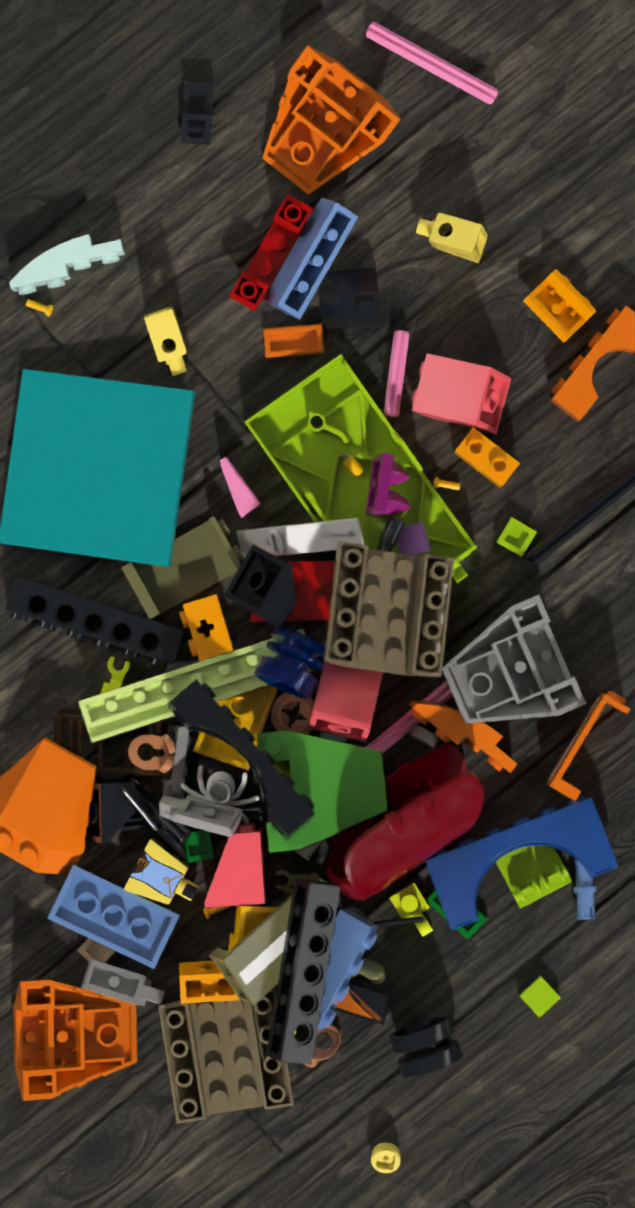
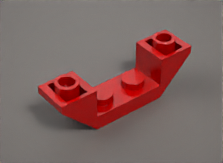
[229,194,313,312]

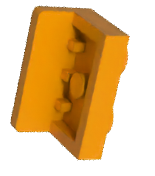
[523,269,596,343]

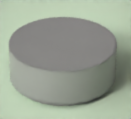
[409,725,439,749]

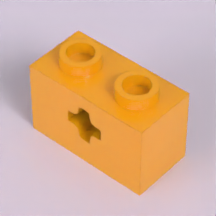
[454,427,520,488]
[179,594,235,661]
[179,961,239,1003]

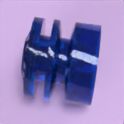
[253,627,325,699]

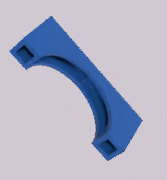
[425,796,618,930]

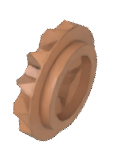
[271,691,314,735]

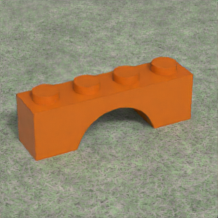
[551,306,635,422]

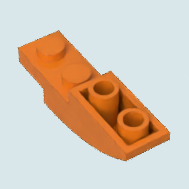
[409,700,517,773]

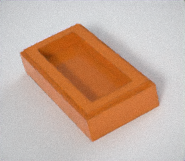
[263,323,324,359]

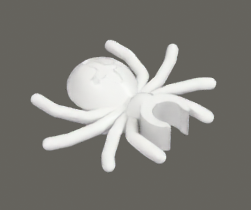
[180,765,260,824]

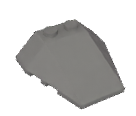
[442,595,586,723]

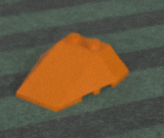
[263,45,401,194]
[0,737,97,875]
[13,979,138,1101]

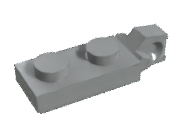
[161,724,191,799]
[159,795,243,838]
[81,959,165,1006]

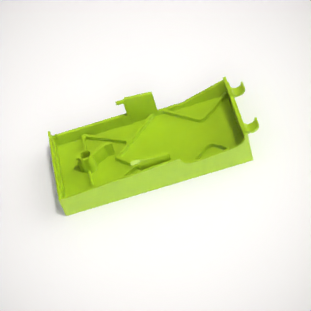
[245,354,477,583]

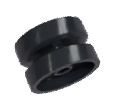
[389,1015,463,1078]

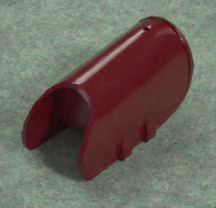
[327,743,485,901]

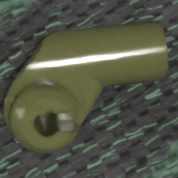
[350,958,386,985]

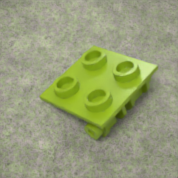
[496,846,572,909]

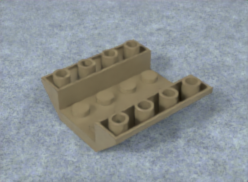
[324,541,454,677]
[158,987,294,1124]

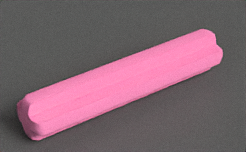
[384,330,409,417]

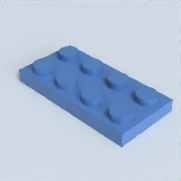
[48,864,180,969]

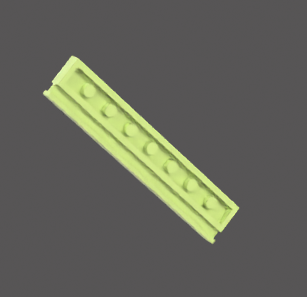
[78,629,317,743]

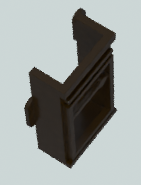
[54,709,163,779]

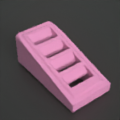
[220,457,261,519]

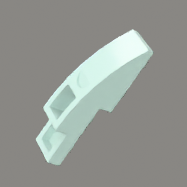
[9,234,125,295]

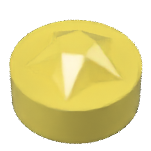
[371,1143,401,1173]

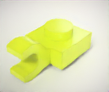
[100,656,130,694]
[389,882,433,937]

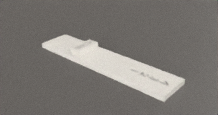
[236,518,364,558]

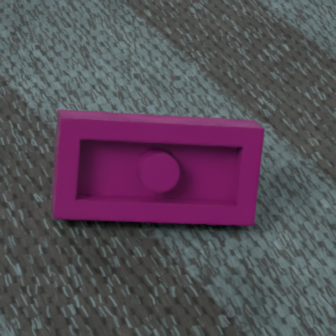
[365,453,411,517]

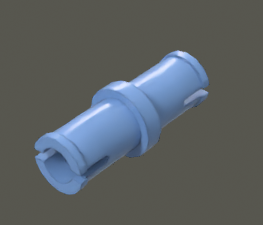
[573,860,597,920]

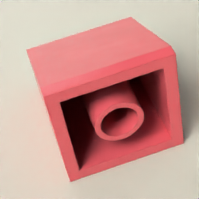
[412,354,511,435]
[309,662,383,742]
[205,823,267,908]

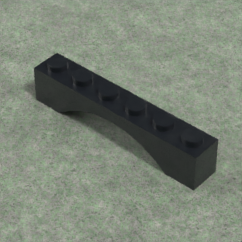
[168,679,316,841]

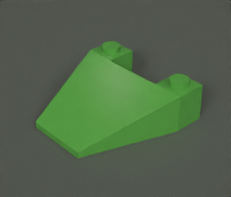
[257,730,388,852]

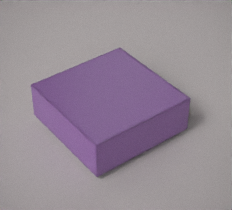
[397,522,431,556]

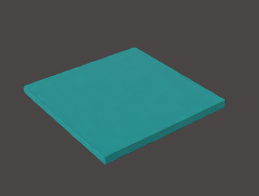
[0,369,195,567]

